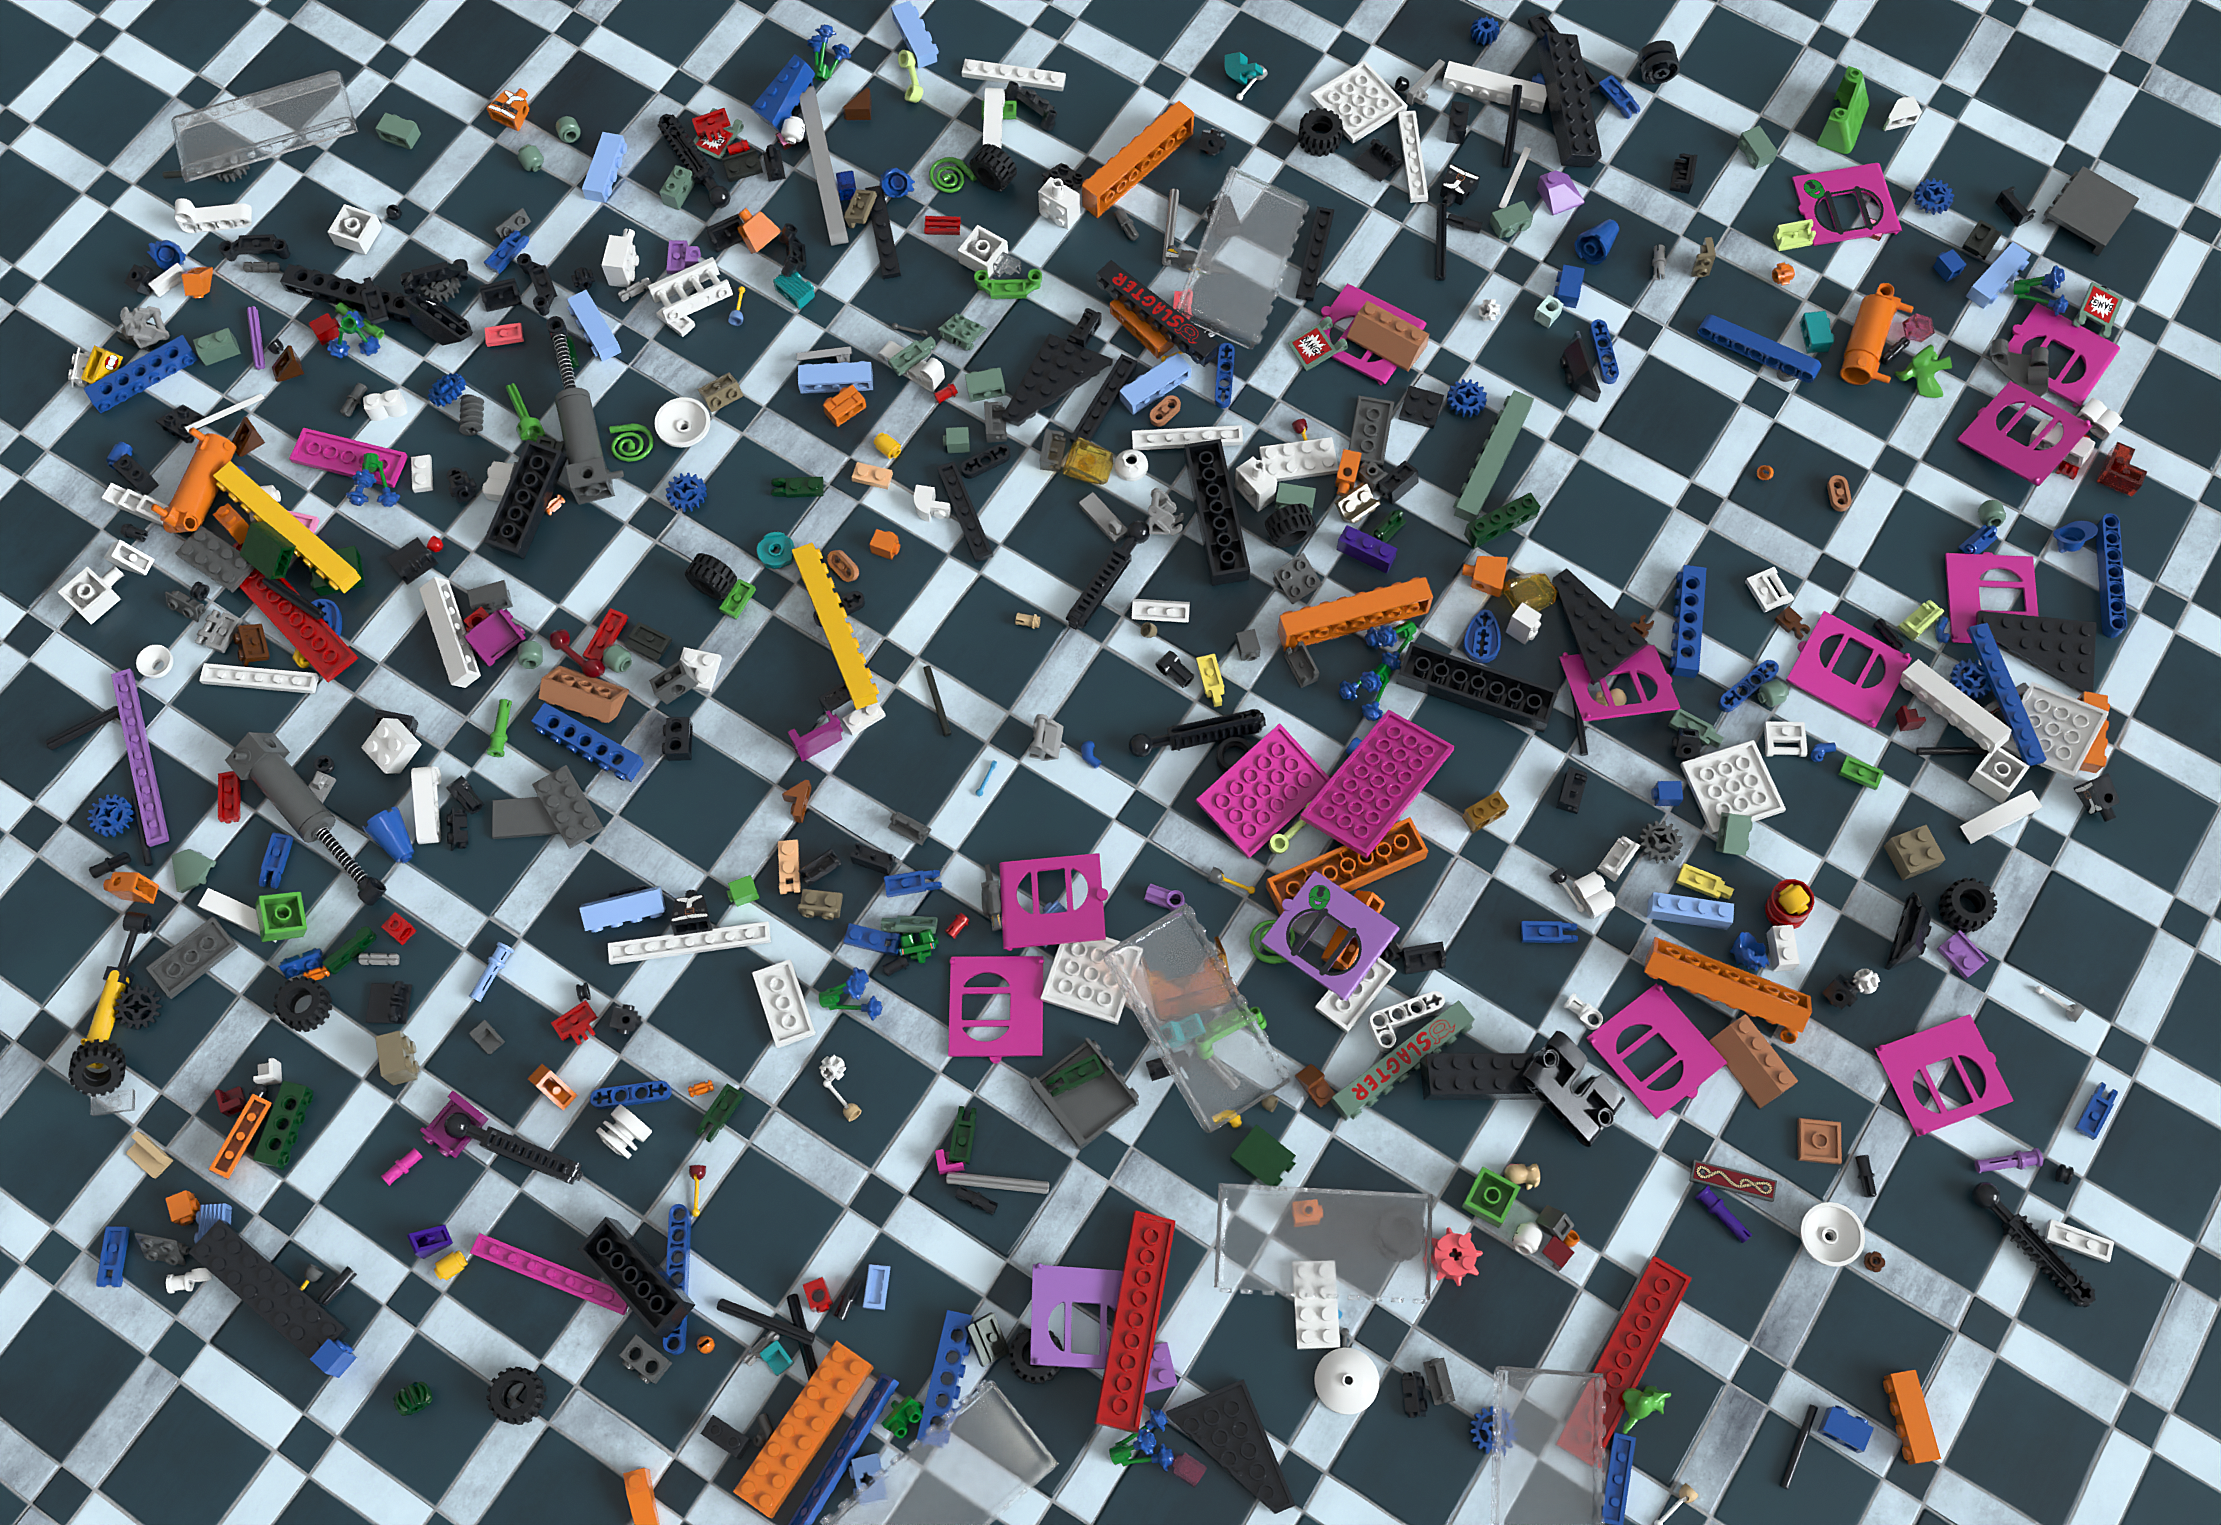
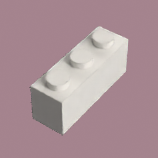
[2029,418,2095,468]

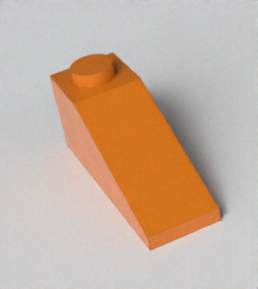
[623,1468,660,1525]

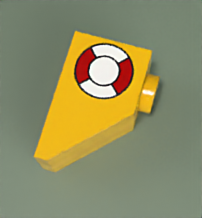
[81,345,123,384]

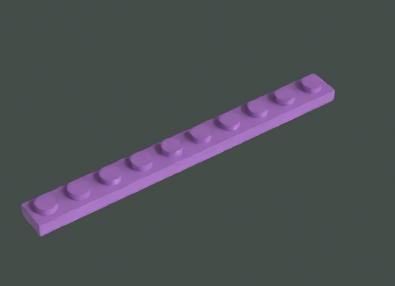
[111,668,169,847]

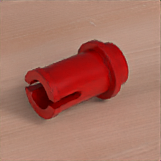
[727,139,750,156]
[934,384,958,404]
[944,913,969,939]

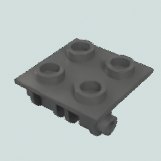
[1273,552,1323,604]
[135,1233,190,1265]

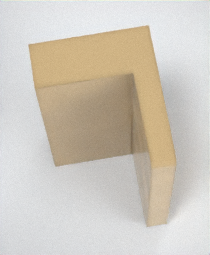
[126,1131,174,1179]

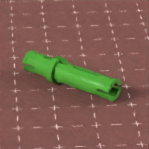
[335,302,384,340]

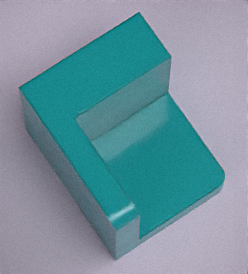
[759,1340,794,1376]

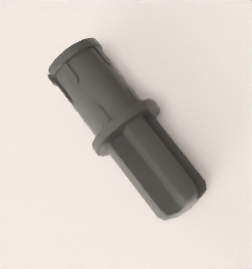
[1114,208,1139,241]
[340,383,368,417]

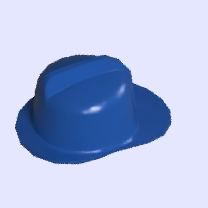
[2053,521,2098,553]

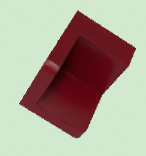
[1895,705,1926,732]
[215,1086,247,1117]
[1542,1235,1575,1272]

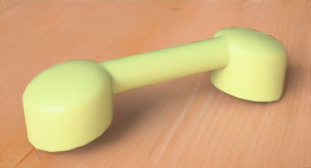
[898,50,923,103]
[1268,801,1312,854]

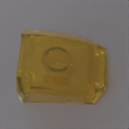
[1063,437,1113,485]
[1502,572,1557,611]

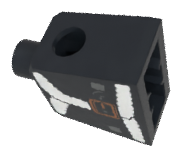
[1440,163,1480,207]
[2073,773,2120,822]
[670,890,712,936]

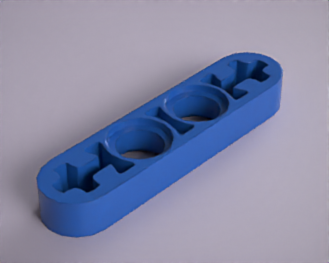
[1589,319,1619,384]
[1215,343,1235,409]
[1718,660,1779,712]
[590,1080,672,1109]

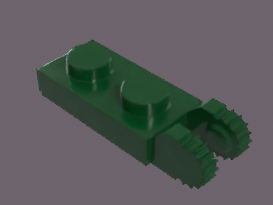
[771,476,824,498]
[322,926,377,975]
[1045,1054,1105,1097]
[695,1083,745,1143]
[948,1106,977,1164]

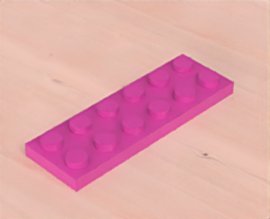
[289,428,408,488]

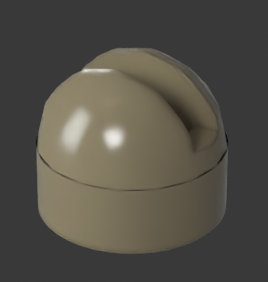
[1141,622,1158,638]
[1261,1094,1279,1112]

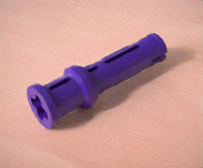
[1695,1185,1752,1243]

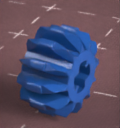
[1470,15,1500,46]

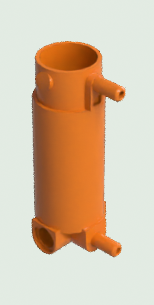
[1840,283,1913,385]
[151,427,236,533]

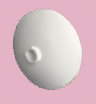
[655,397,710,447]
[1800,1202,1865,1267]
[1314,1348,1379,1415]

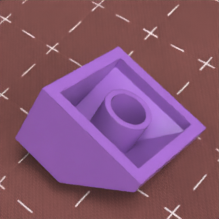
[1537,170,1584,215]

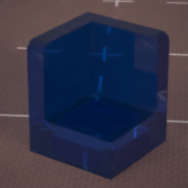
[836,170,856,201]

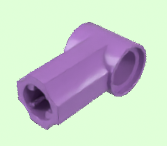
[1144,884,1185,913]

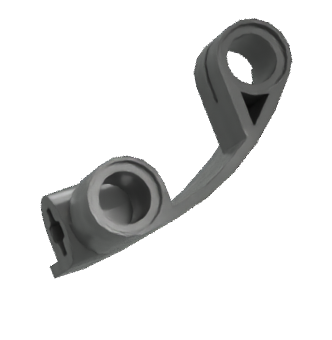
[1990,339,2049,397]

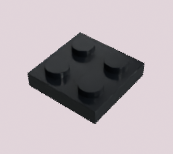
[1399,385,1444,429]

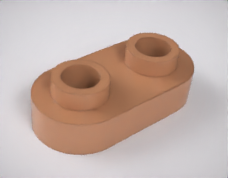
[1150,395,1181,427]
[1827,475,1852,512]
[827,550,859,582]

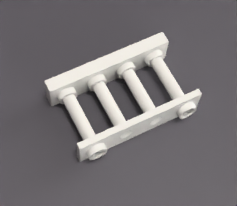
[648,257,733,324]

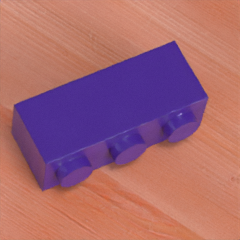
[1336,525,1397,574]

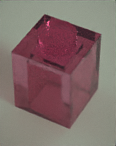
[1902,313,1935,342]
[1172,1453,1207,1488]

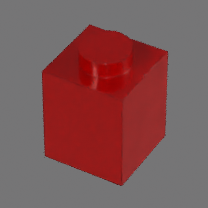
[309,313,341,346]

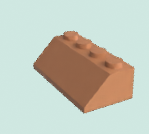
[1347,301,1429,372]
[538,666,629,723]
[1709,1014,1798,1109]

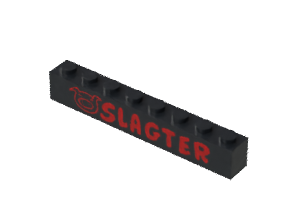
[1096,260,1219,367]

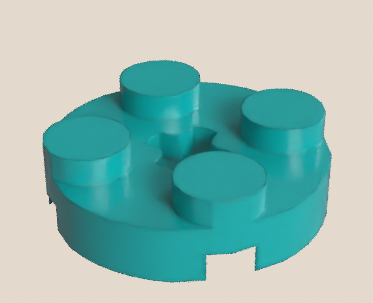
[757,532,795,569]

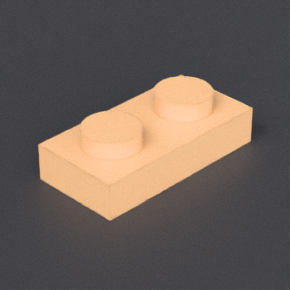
[852,462,893,490]

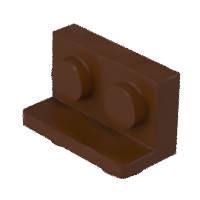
[234,624,270,667]

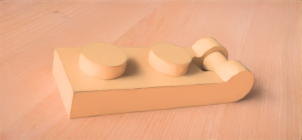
[778,840,801,894]

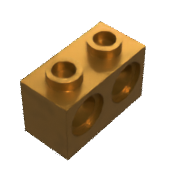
[1462,791,1509,833]

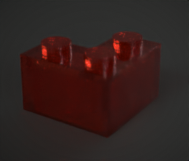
[2097,442,2147,496]

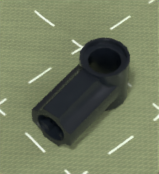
[1155,651,1194,688]
[446,775,484,815]

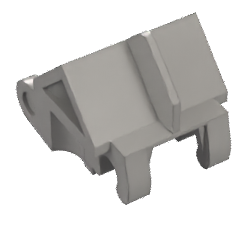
[120,306,170,349]
[1148,488,1184,536]
[1029,714,1066,761]

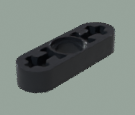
[961,444,1011,479]
[813,591,865,627]

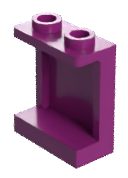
[462,608,526,667]
[788,710,843,762]
[420,1091,488,1158]

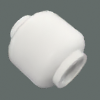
[781,116,806,144]
[1512,1222,1543,1255]

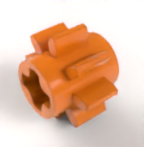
[1772,262,1795,286]

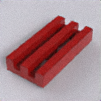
[924,216,961,235]

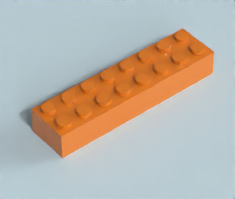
[1082,101,1194,218]
[1277,577,1433,652]
[1266,817,1428,916]
[1644,937,1812,1033]
[733,1341,874,1519]

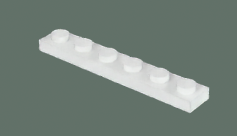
[962,59,1066,92]
[1398,111,1428,203]
[1132,425,1243,450]
[199,663,319,694]

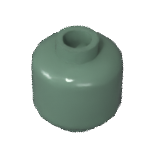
[555,116,581,143]
[517,144,544,172]
[1978,500,2006,527]
[517,640,543,669]
[603,644,632,673]
[1758,679,1789,707]

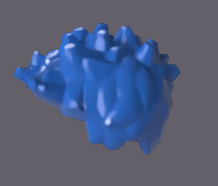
[879,168,915,198]
[147,240,186,271]
[1730,932,1770,971]

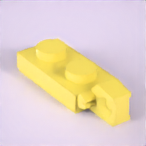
[1196,654,1224,707]
[1676,863,1734,900]

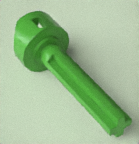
[506,383,545,442]

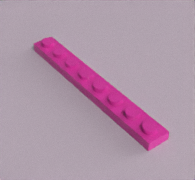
[470,1233,628,1315]

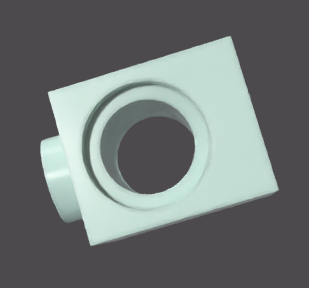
[1534,295,1564,328]

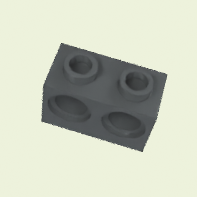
[619,1335,672,1384]

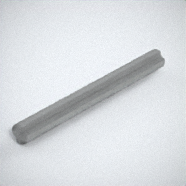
[1162,189,1179,266]
[946,1172,1049,1194]

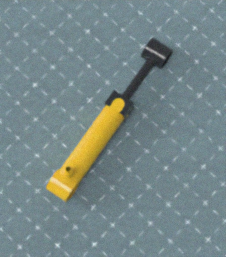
[80,911,152,1069]

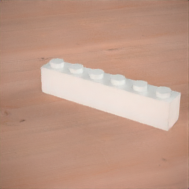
[1442,61,1547,114]
[419,577,481,688]
[1900,659,2012,754]

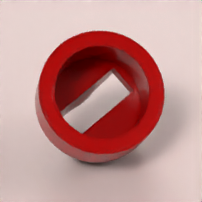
[427,536,443,552]

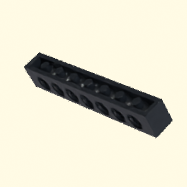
[280,264,415,327]

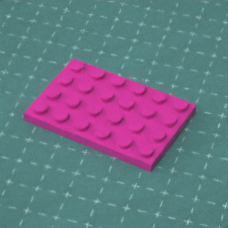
[1195,723,1331,859]

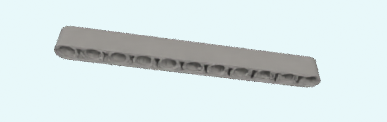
[799,85,849,246]

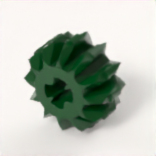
[393,1381,433,1416]

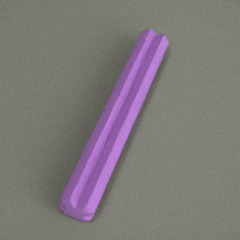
[247,306,265,370]

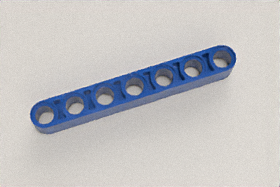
[1697,314,1821,383]
[2096,513,2127,638]
[663,1204,692,1355]

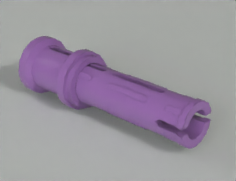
[1975,1148,2043,1173]

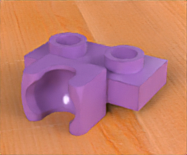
[666,240,701,274]

